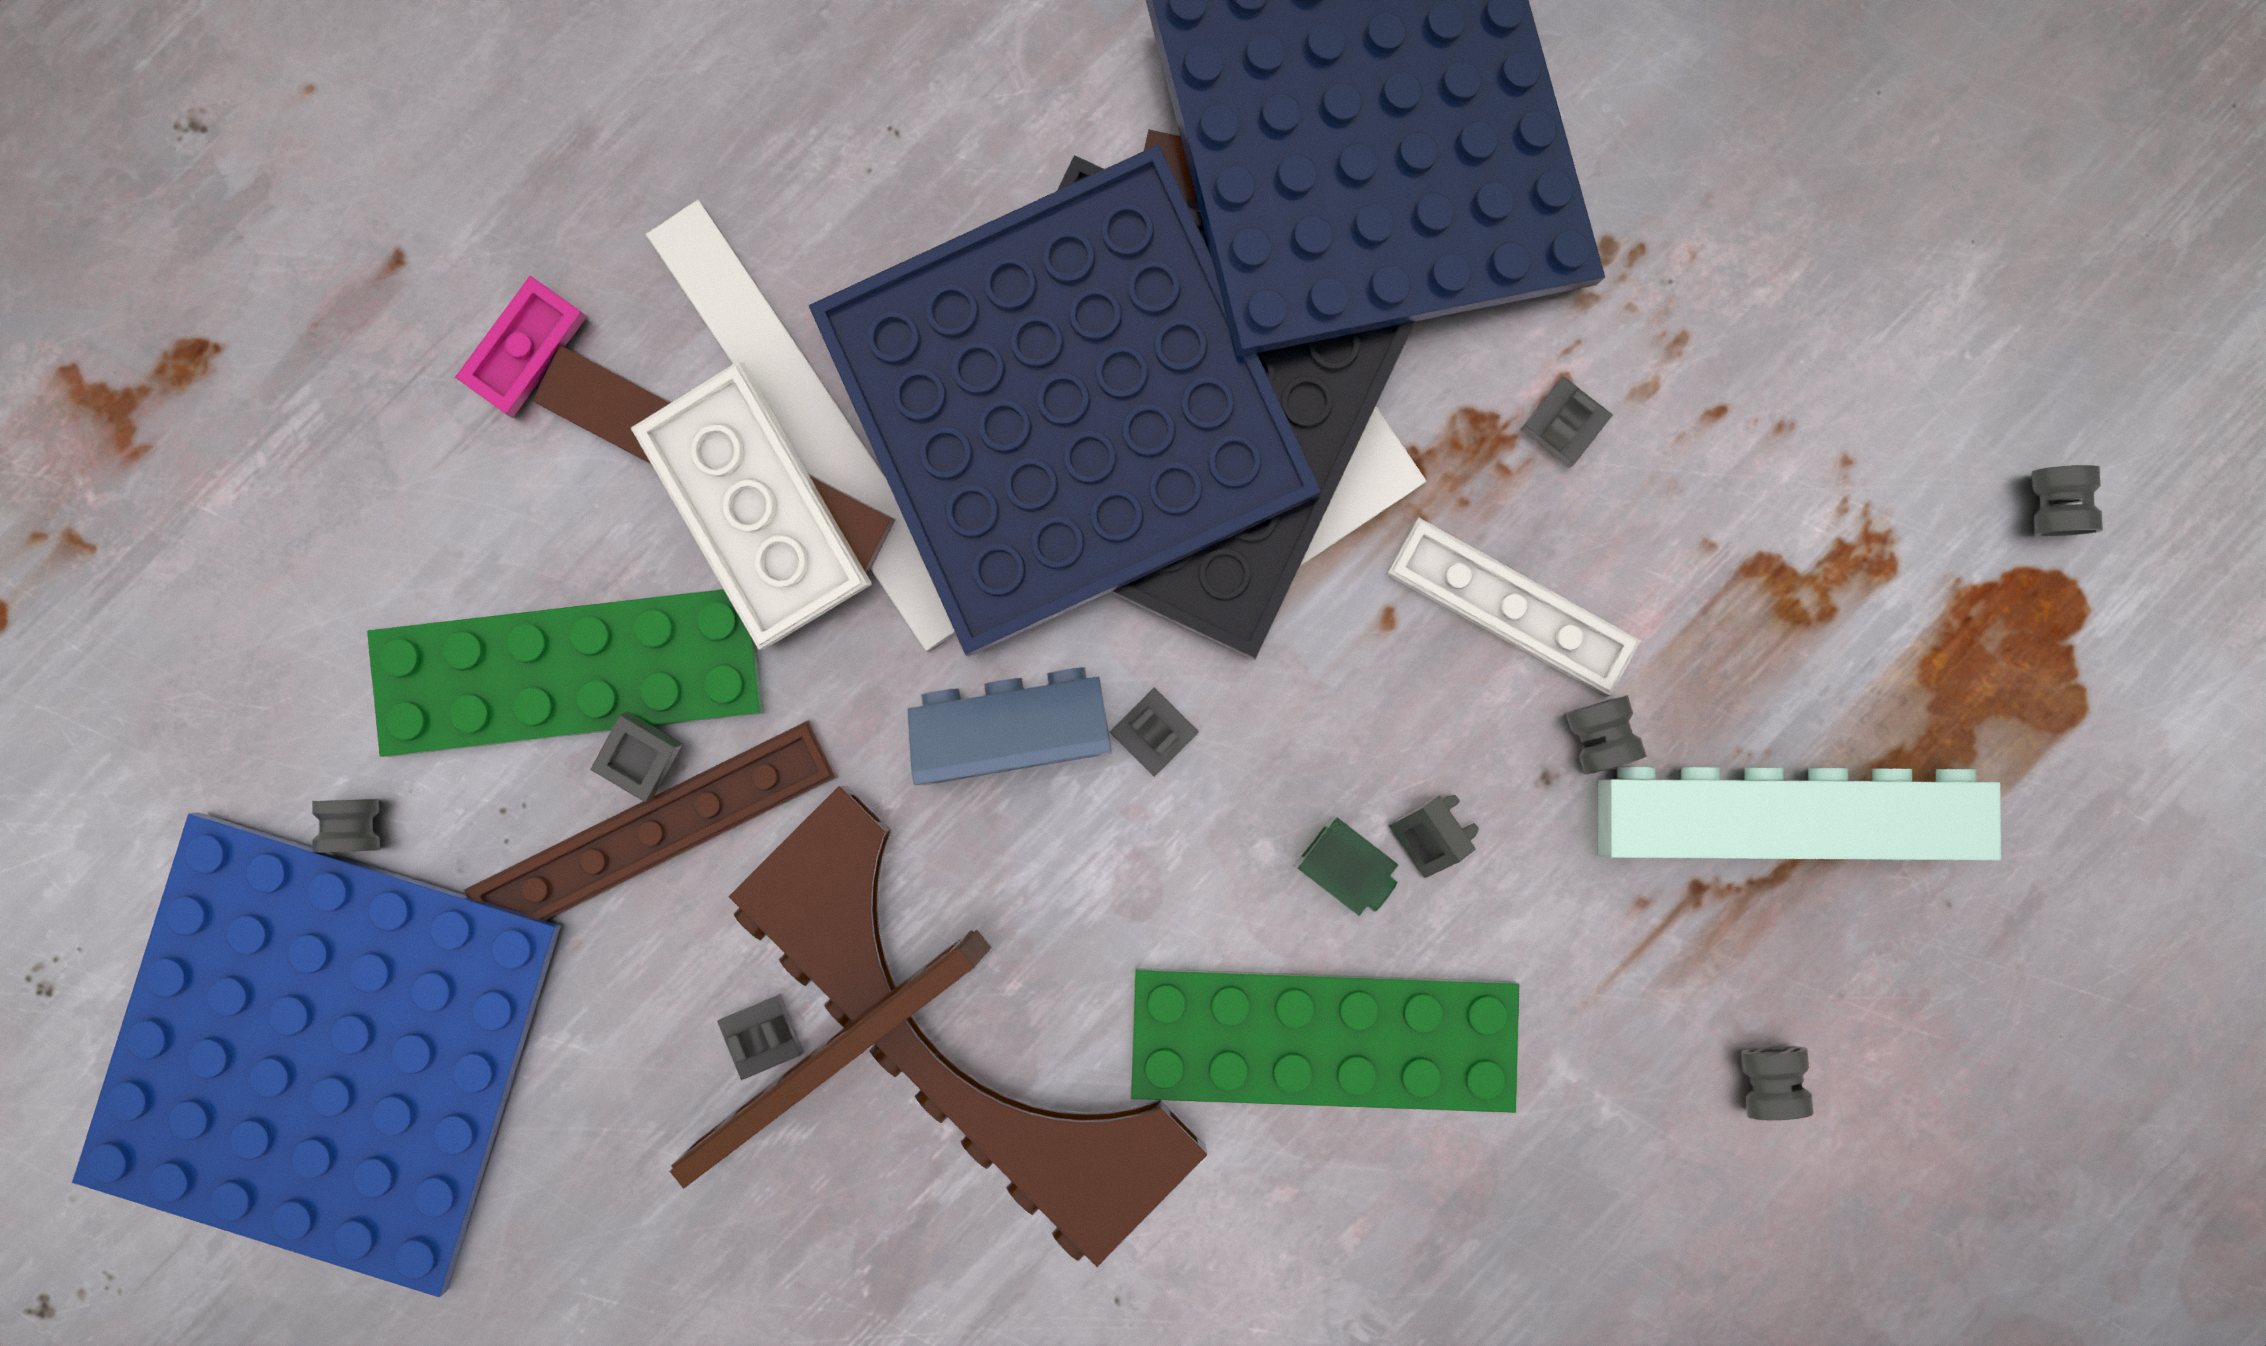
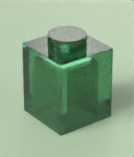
[1293,816,1399,916]

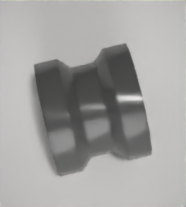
[312,799,380,853]

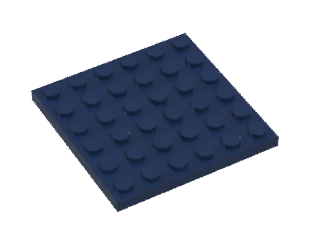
[1146,0,1605,357]
[808,144,1321,657]

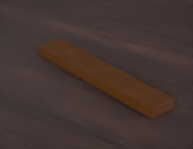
[532,345,896,576]
[464,720,838,921]
[669,930,991,1189]

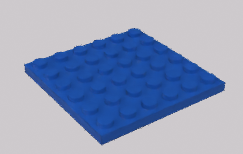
[72,812,561,1297]

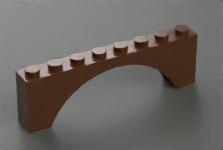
[728,786,1208,1267]

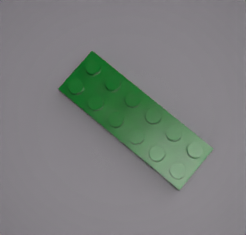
[367,589,764,757]
[1131,968,1519,1113]

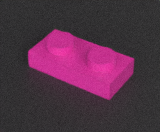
[455,275,587,418]

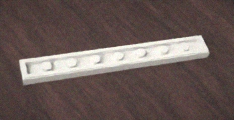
[646,200,956,652]

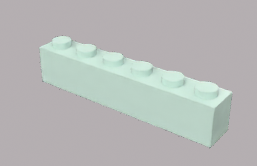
[1598,767,2001,860]

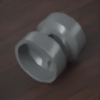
[2032,465,2103,536]
[1566,695,1647,774]
[1741,1046,1814,1121]

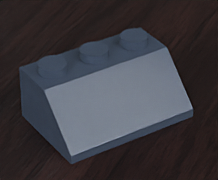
[907,667,1112,785]

